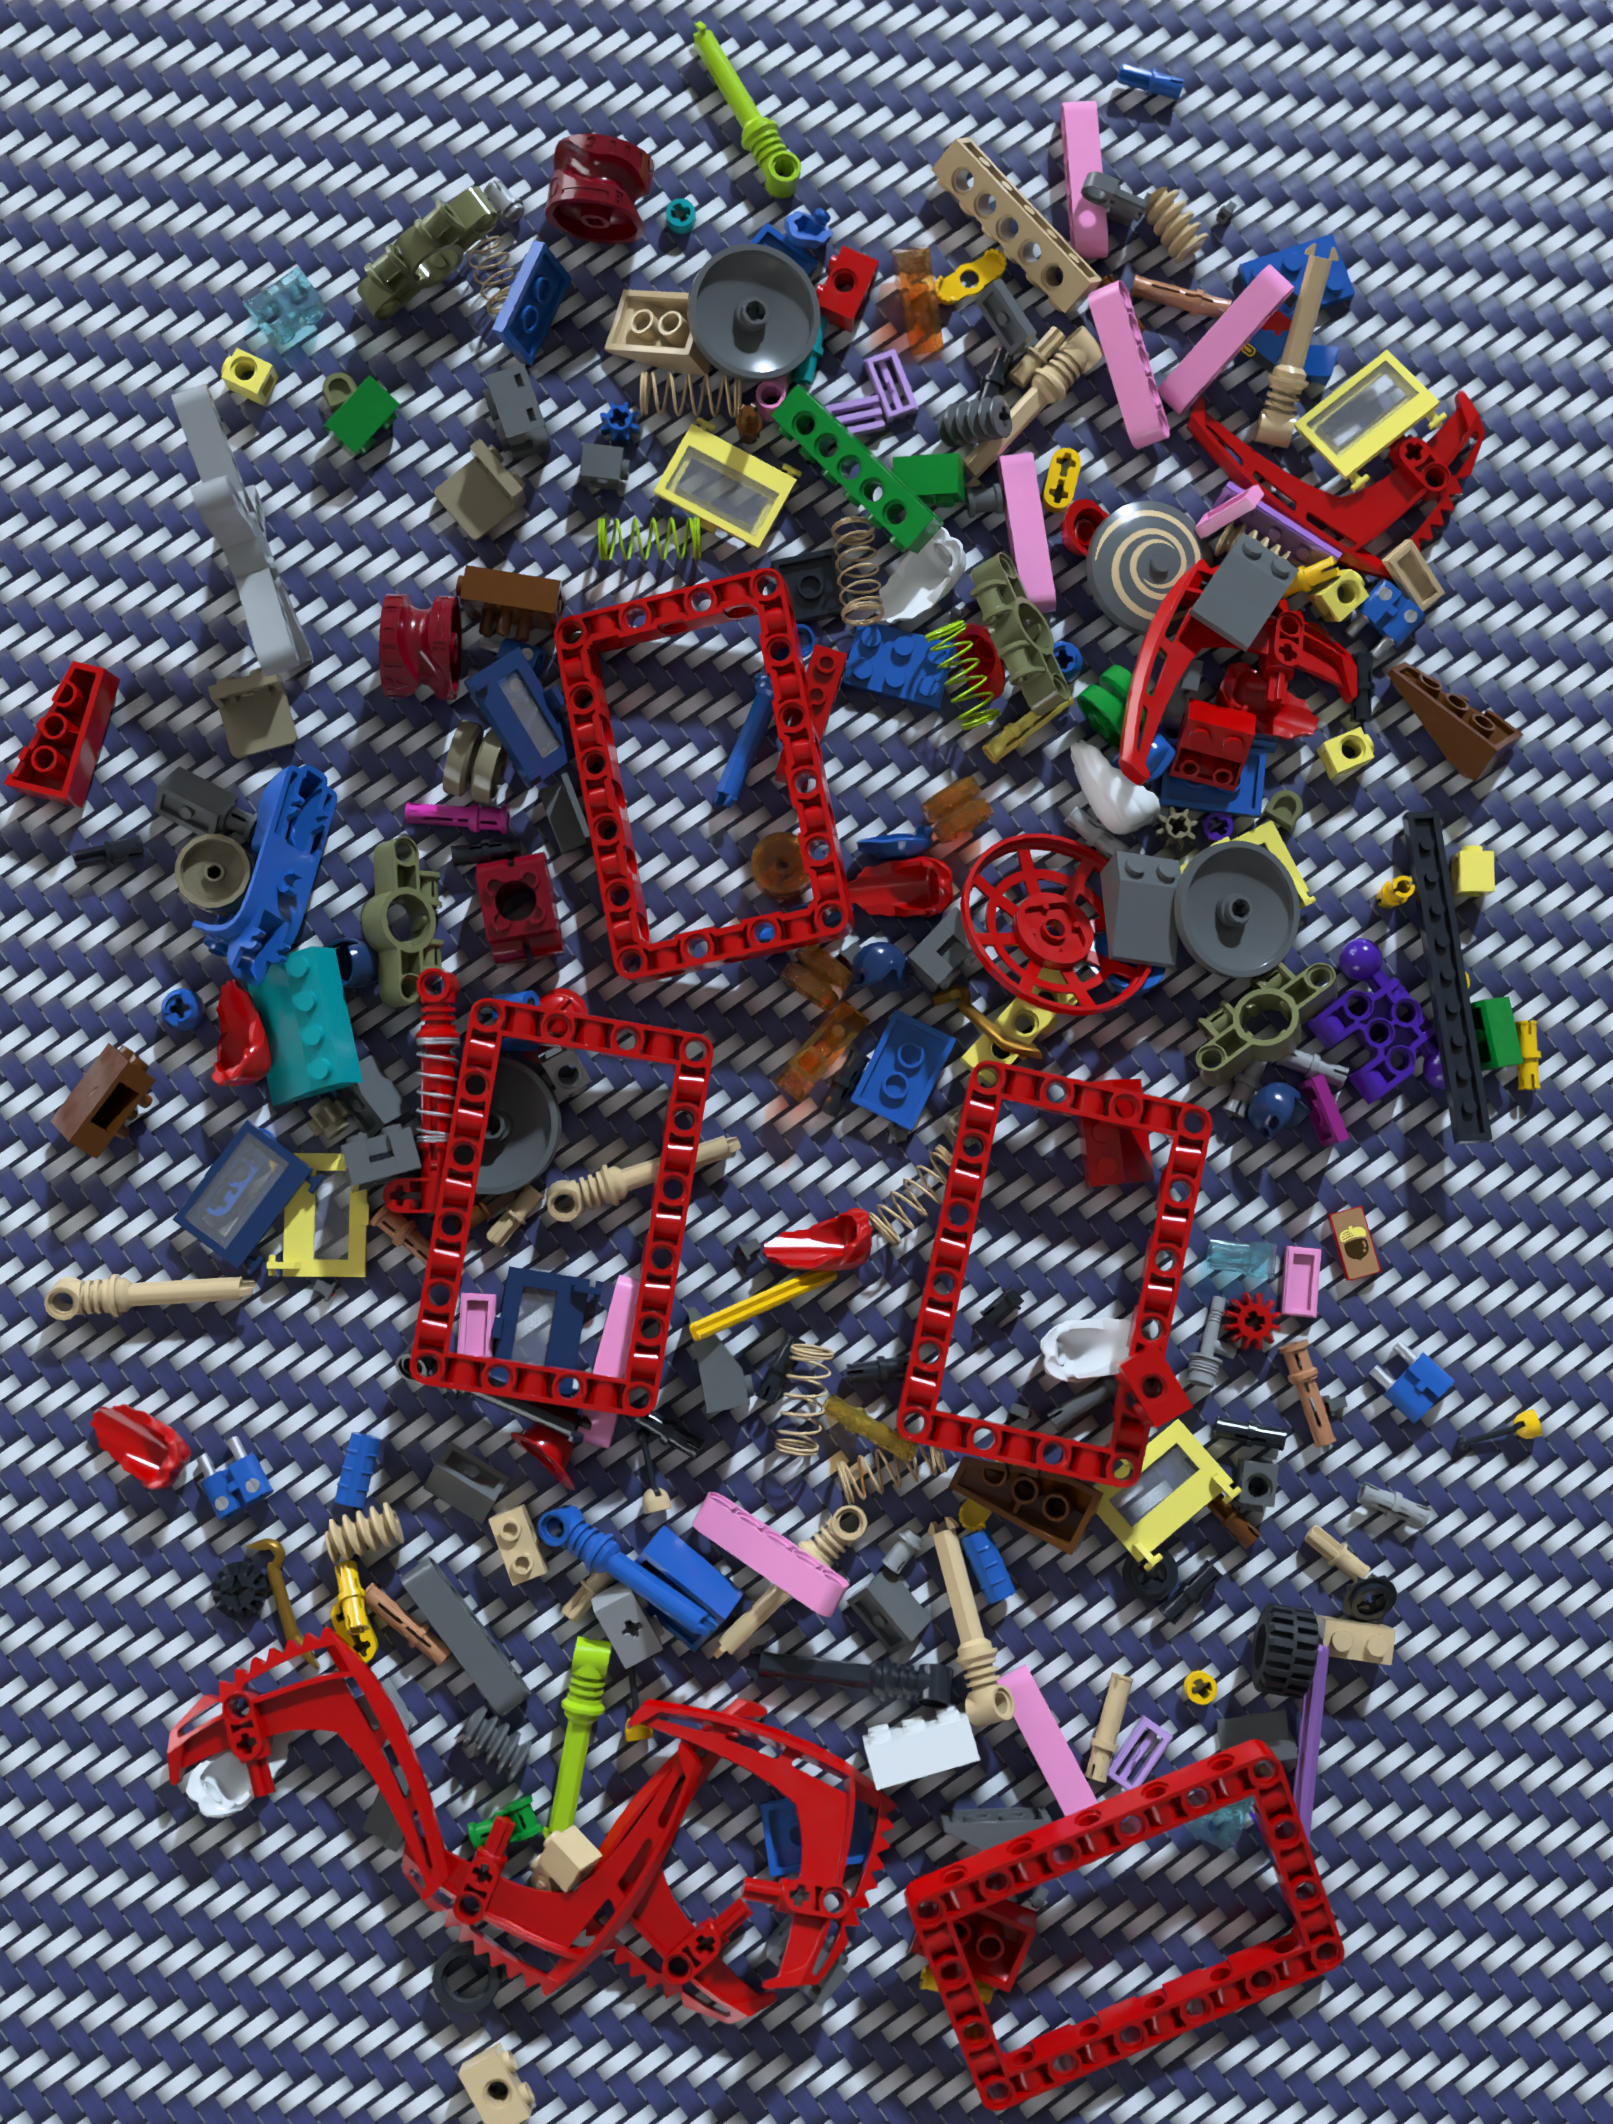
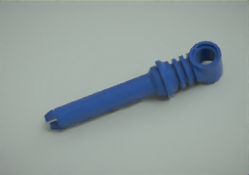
[714,624,815,808]
[538,1505,718,1636]

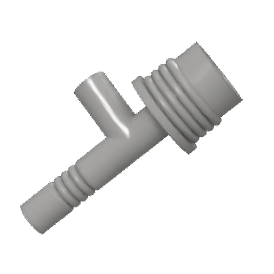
[1186,1296,1237,1388]

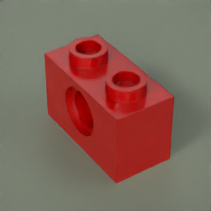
[816,246,879,333]
[1115,1343,1193,1429]

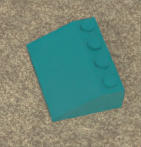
[247,946,363,1107]

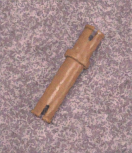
[1130,275,1232,319]
[364,1583,451,1667]

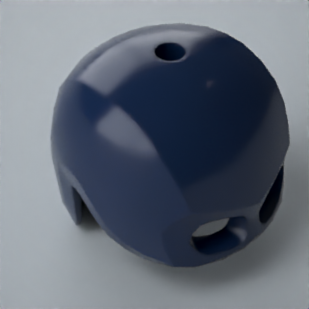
[327,938,379,989]
[851,942,910,992]
[1248,1082,1312,1140]

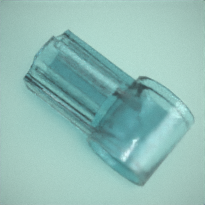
[1206,1239,1277,1279]

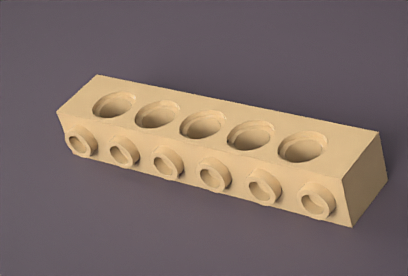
[931,137,1103,313]

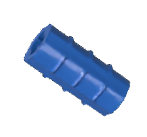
[334,1432,381,1508]
[960,1527,1016,1605]

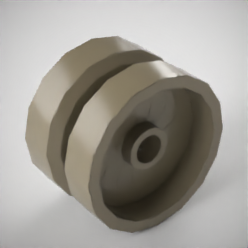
[442,720,509,805]
[175,834,256,915]

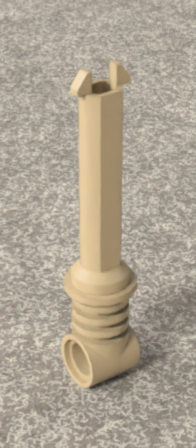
[1254,243,1339,449]
[964,326,1104,487]
[546,1135,741,1222]
[44,1274,256,1320]
[713,1505,868,1659]
[928,1517,1015,1727]

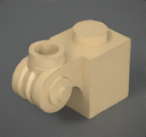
[529,1825,603,1893]

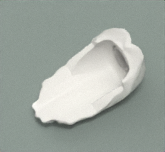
[876,527,966,624]
[1071,740,1161,835]
[1040,1318,1153,1383]
[186,1731,293,1818]

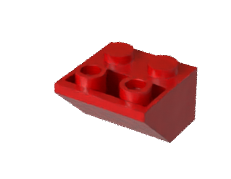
[1169,698,1256,792]

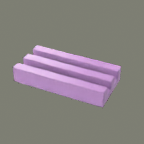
[864,349,919,424]
[825,395,885,436]
[1107,1715,1173,1791]

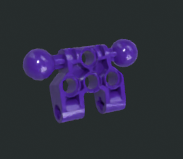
[1306,938,1445,1105]

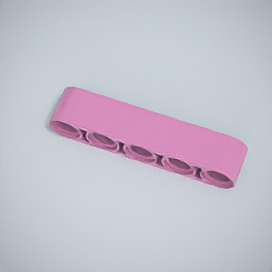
[1061,101,1108,260]
[1158,264,1295,416]
[1088,280,1170,450]
[997,452,1056,613]
[577,1275,644,1449]
[692,1492,849,1617]
[997,1664,1098,1817]

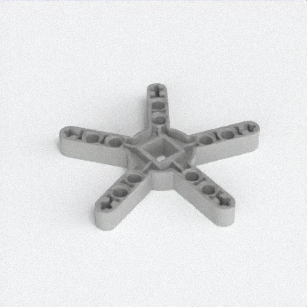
[171,384,313,677]

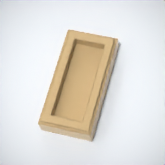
[1382,539,1445,612]

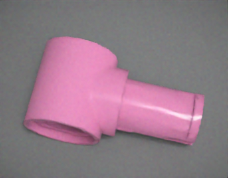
[756,374,789,421]

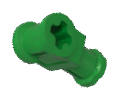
[467,1795,544,1850]

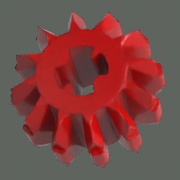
[1222,1292,1281,1350]

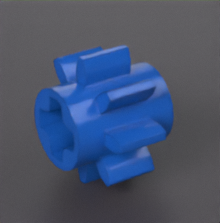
[600,402,640,445]

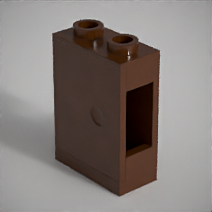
[456,565,566,642]
[50,1043,156,1159]

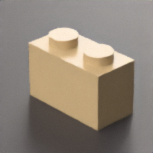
[1316,1615,1396,1666]

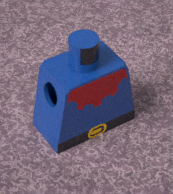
[1241,292,1298,373]

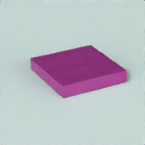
[1297,1074,1350,1147]

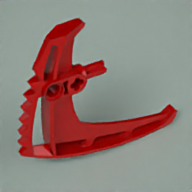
[1187,390,1485,580]
[1118,559,1357,787]
[167,1627,451,1901]
[583,1697,777,2024]
[626,1699,897,1990]
[402,1740,703,1996]

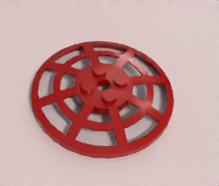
[960,833,1152,1016]

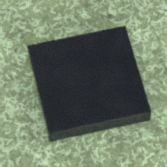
[771,548,850,624]

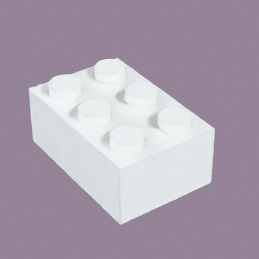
[862,1704,980,1790]

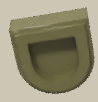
[322,372,357,414]
[1261,790,1303,832]

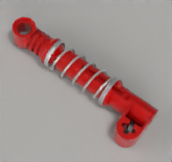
[383,968,461,1213]

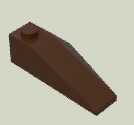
[1387,662,1524,782]
[948,1455,1104,1556]

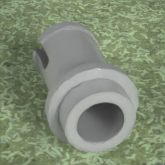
[484,178,525,223]
[881,1528,924,1575]

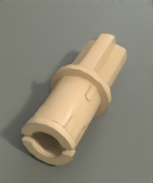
[1008,327,1065,388]
[486,1184,544,1247]
[1304,1525,1370,1584]
[562,1571,615,1623]

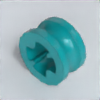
[666,198,696,234]

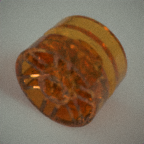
[920,776,995,845]
[751,832,810,901]
[779,945,855,1012]

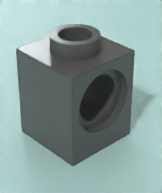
[579,443,630,491]
[1233,1459,1279,1512]

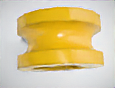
[1183,1670,1218,1705]

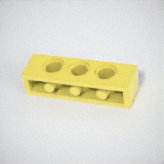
[959,968,1081,1088]

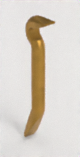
[932,985,1042,1059]
[246,1538,321,1669]

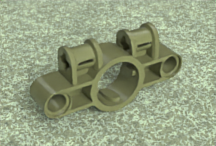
[357,186,499,321]
[970,552,1071,716]
[362,836,445,1008]
[1196,962,1338,1087]

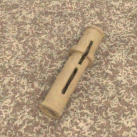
[1084,1672,1134,1783]

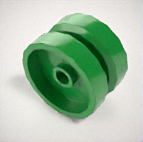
[1076,665,1162,752]

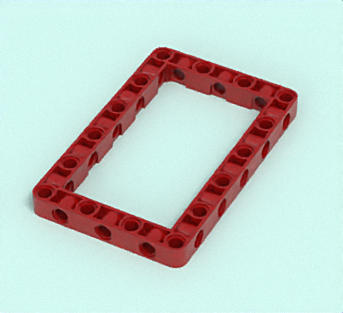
[554,568,854,984]
[410,998,713,1417]
[896,1061,1212,1488]
[904,1739,1345,2111]

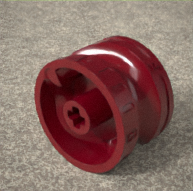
[545,134,655,244]
[379,594,462,700]

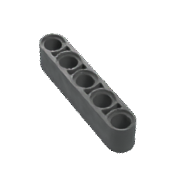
[400,1556,531,1717]

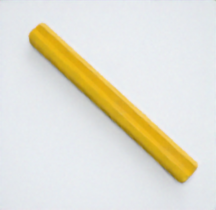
[689,1271,837,1341]

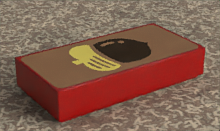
[1327,1206,1381,1281]

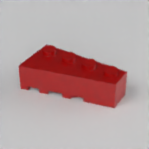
[3,661,120,808]

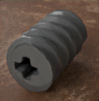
[937,395,1012,447]
[454,1705,532,1783]

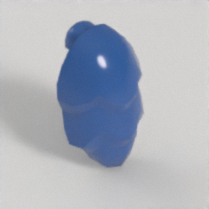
[784,208,833,250]
[856,825,934,860]

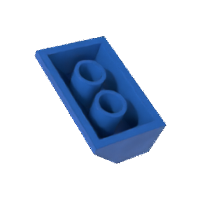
[614,1525,744,1653]

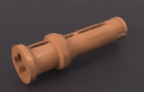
[370,1205,466,1277]
[1278,1339,1336,1447]

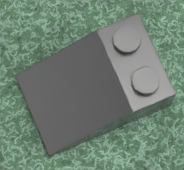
[1188,532,1299,652]
[1100,851,1181,969]
[687,1307,755,1413]
[939,1806,1052,1850]

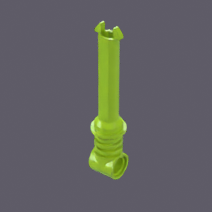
[693,21,801,199]
[542,1636,612,1839]

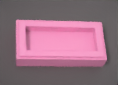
[1195,485,1264,539]
[1280,1246,1321,1318]
[457,1293,497,1357]

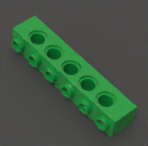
[771,384,944,554]

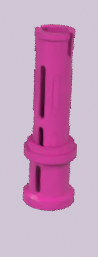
[405,802,510,835]

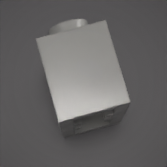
[591,1582,665,1669]

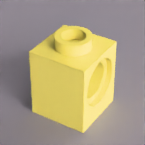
[221,348,279,406]
[1307,569,1369,622]
[1317,727,1375,780]
[1451,845,1495,897]

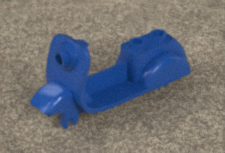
[191,764,337,986]

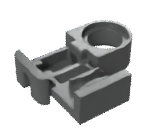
[1081,172,1151,227]
[1161,659,1204,731]

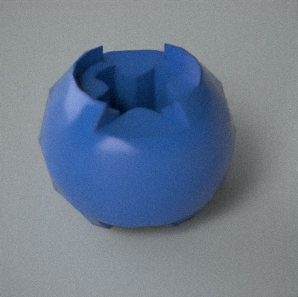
[1053,641,1083,683]
[160,988,205,1031]

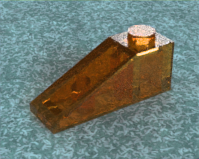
[891,244,944,356]
[774,1000,870,1103]

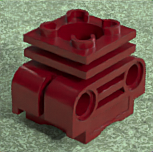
[475,852,565,968]

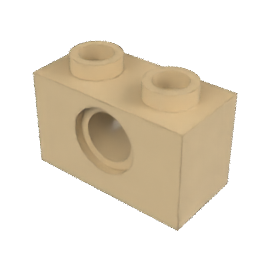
[488,1504,549,1586]
[458,2042,535,2124]

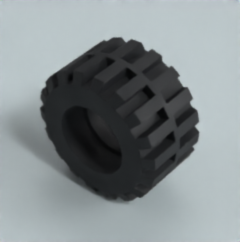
[1251,1603,1319,1699]

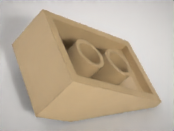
[604,289,710,375]

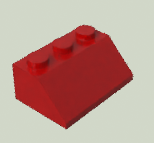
[1077,1079,1154,1188]
[910,1899,1037,1993]

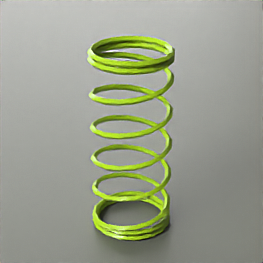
[598,517,701,562]
[924,620,1002,731]

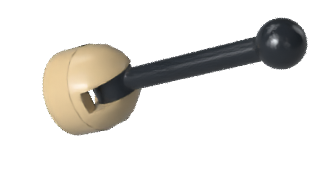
[636,1429,672,1514]

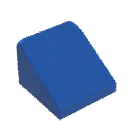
[1303,345,1340,386]

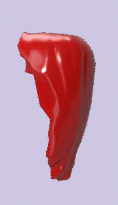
[1215,662,1319,740]
[847,856,954,917]
[212,979,271,1088]
[762,1208,872,1272]
[90,1404,192,1490]

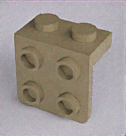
[434,439,527,541]
[208,668,298,759]

